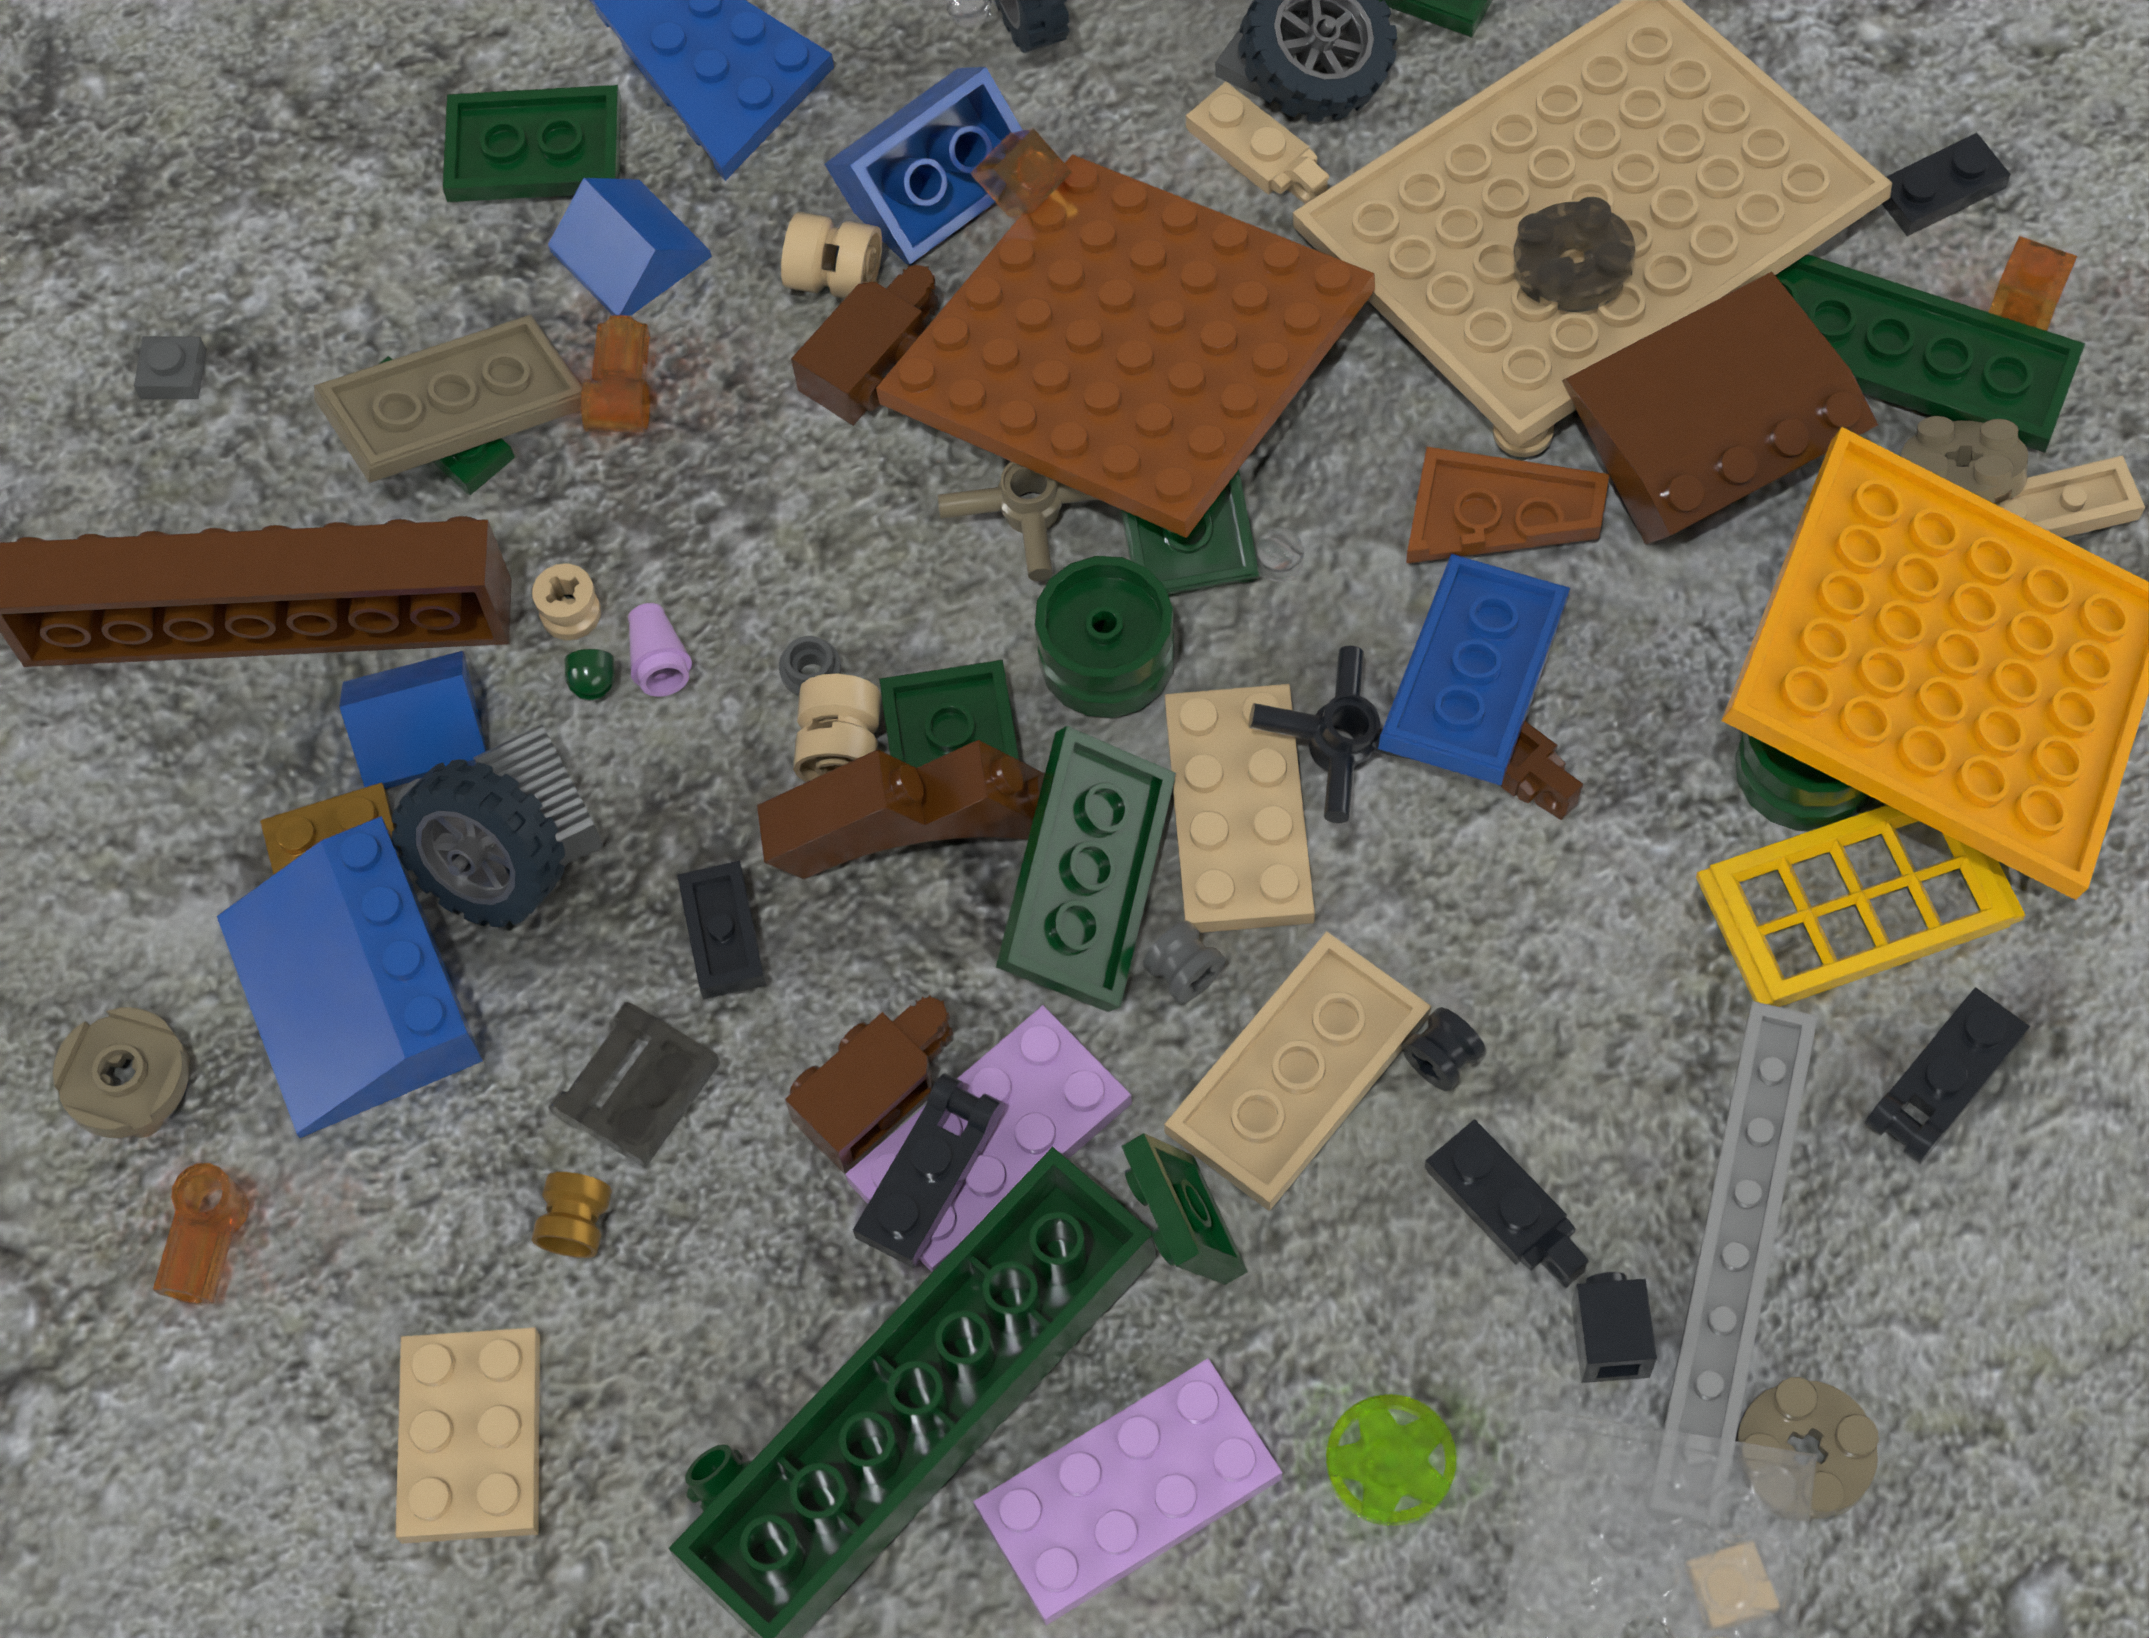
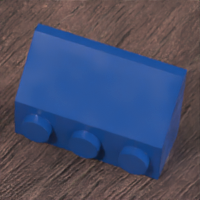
[824,67,1044,264]

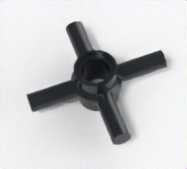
[1249,646,1413,823]

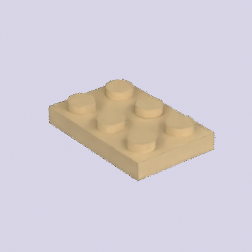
[396,1327,540,1544]

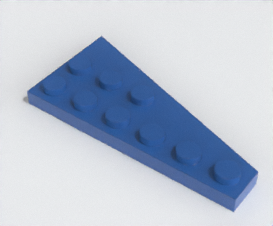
[590,0,834,181]

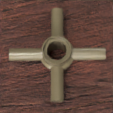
[938,461,1096,581]

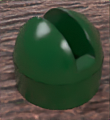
[564,649,615,701]

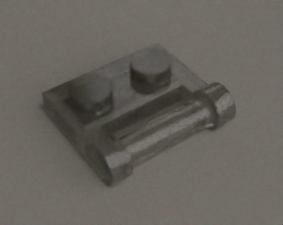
[548,1002,720,1168]

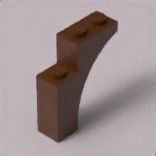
[757,740,1045,879]

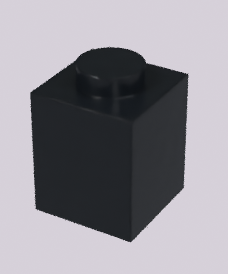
[1571,1272,1657,1383]

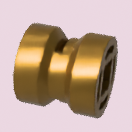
[531,1172,612,1258]

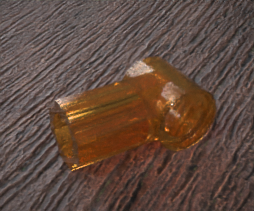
[581,315,651,432]
[153,1163,249,1306]

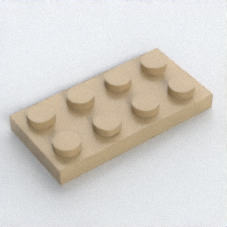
[1165,684,1315,933]
[1164,931,1431,1211]

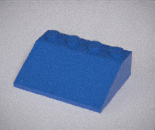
[217,816,483,1138]

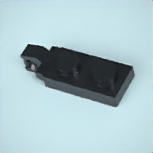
[1424,1119,1589,1289]

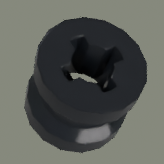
[1402,1007,1486,1091]

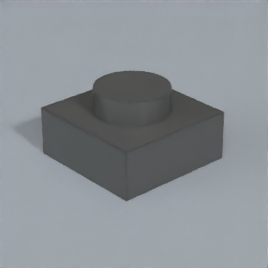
[134,336,207,399]

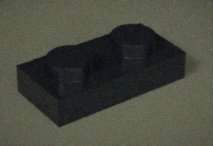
[1882,132,2011,237]
[677,860,766,1000]

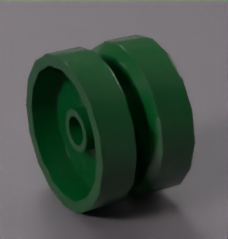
[1034,556,1175,718]
[1735,732,1870,831]

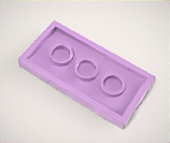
[845,1005,1132,1272]
[973,1358,1282,1626]

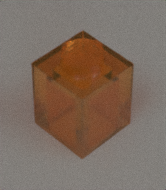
[970,128,1072,217]
[1989,236,2077,331]

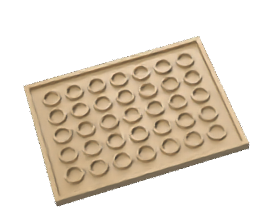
[1293,0,1892,448]

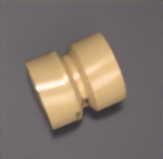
[781,212,882,299]
[793,674,881,782]

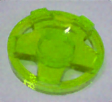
[1326,1394,1456,1526]

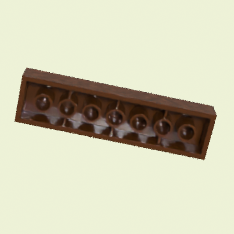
[0,516,512,667]

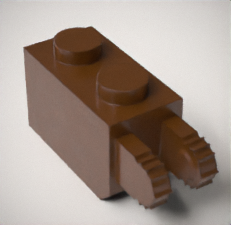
[791,263,939,426]
[785,995,953,1174]

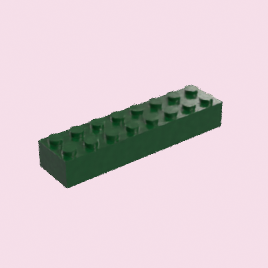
[668,1146,1155,1638]

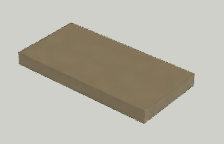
[314,314,587,483]

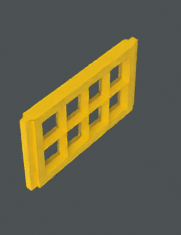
[1696,805,2026,1007]

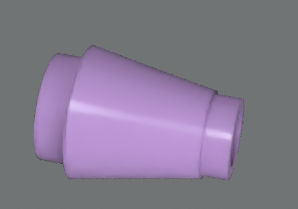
[628,603,692,697]

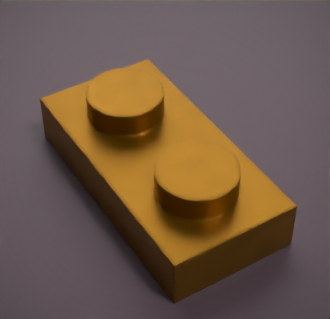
[260,782,399,874]

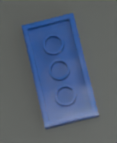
[1378,554,1570,786]

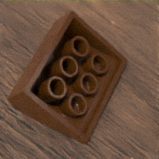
[1562,272,1879,545]

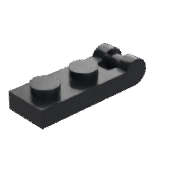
[1865,987,2030,1164]
[853,1073,1004,1268]

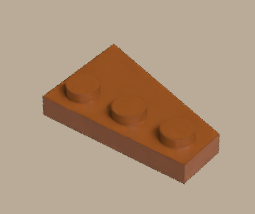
[1406,447,1609,564]

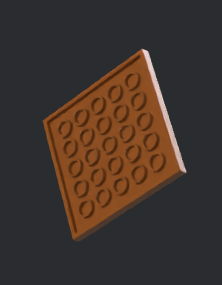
[876,154,1375,538]

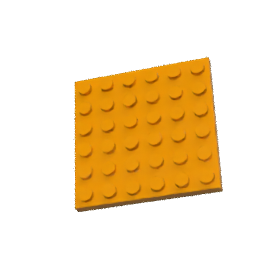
[1721,427,2149,900]

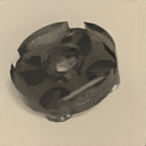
[1513,197,1635,312]

